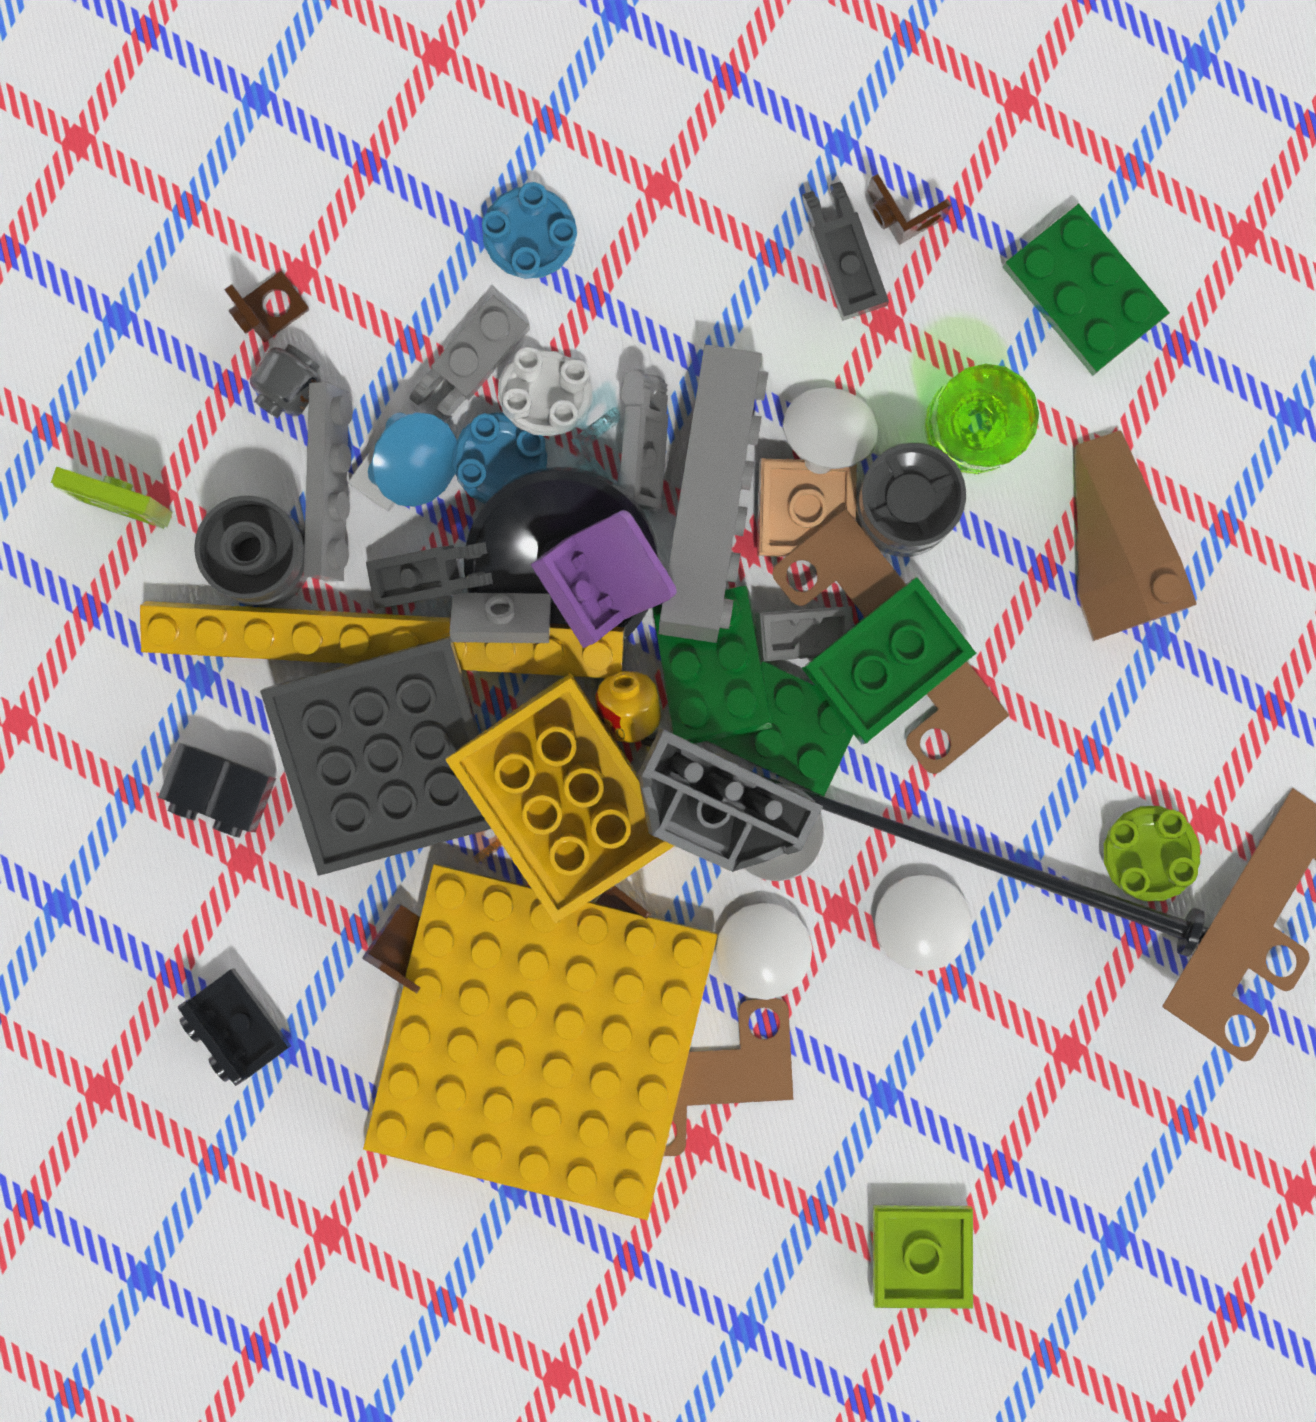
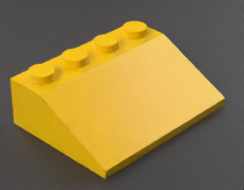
[445,672,674,924]

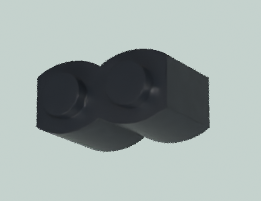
[158,743,276,838]

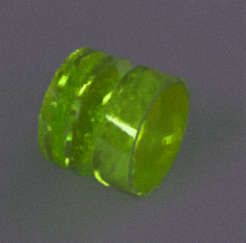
[924,363,1039,475]

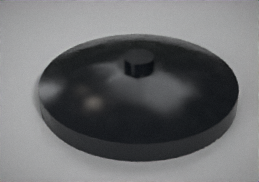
[464,467,659,640]

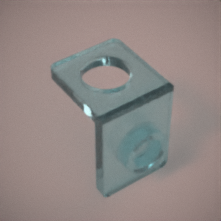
[571,407,621,482]

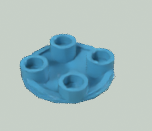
[482,182,577,279]
[368,412,457,507]
[452,412,548,504]

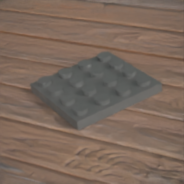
[260,636,491,876]

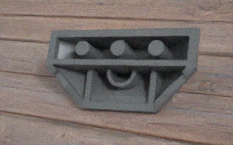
[638,728,823,872]

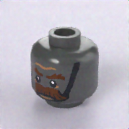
[250,344,321,419]

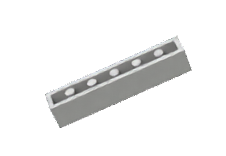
[658,344,769,643]

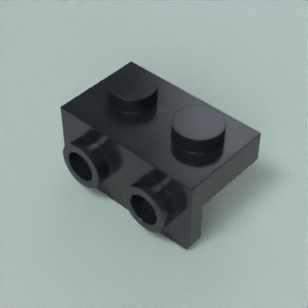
[177,968,291,1086]

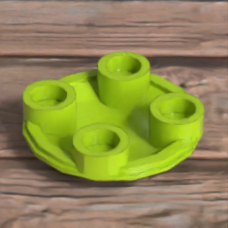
[1103,806,1200,901]

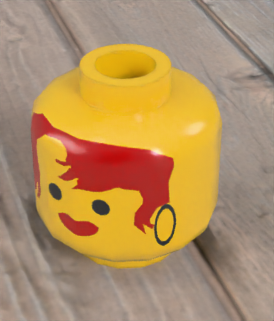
[595,671,661,743]

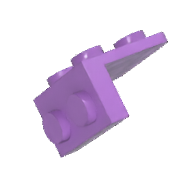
[531,510,677,648]

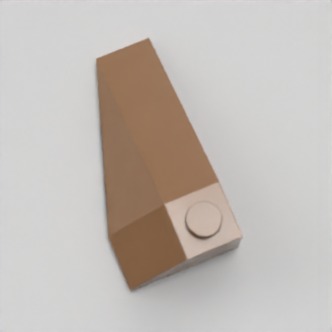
[1074,430,1197,641]

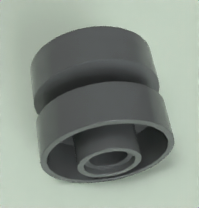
[856,443,966,557]
[194,496,308,608]

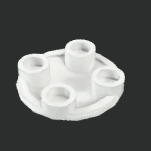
[498,347,592,436]
[782,387,878,474]
[874,874,972,972]
[715,902,813,1000]

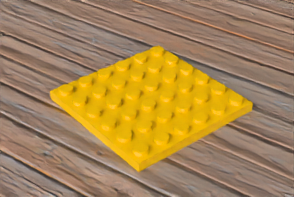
[363,863,718,1221]

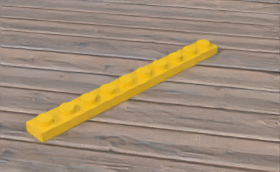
[140,601,625,678]

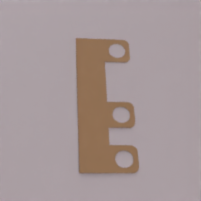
[772,509,1010,774]
[1162,788,1316,1061]
[676,999,794,1106]

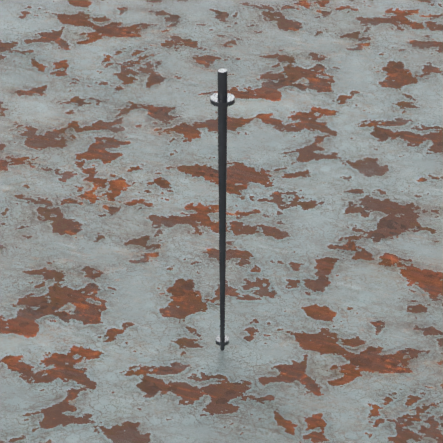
[641,737,1208,957]

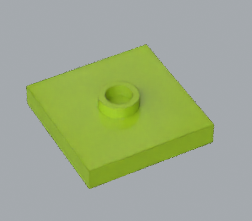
[50,466,173,529]
[873,1205,973,1309]

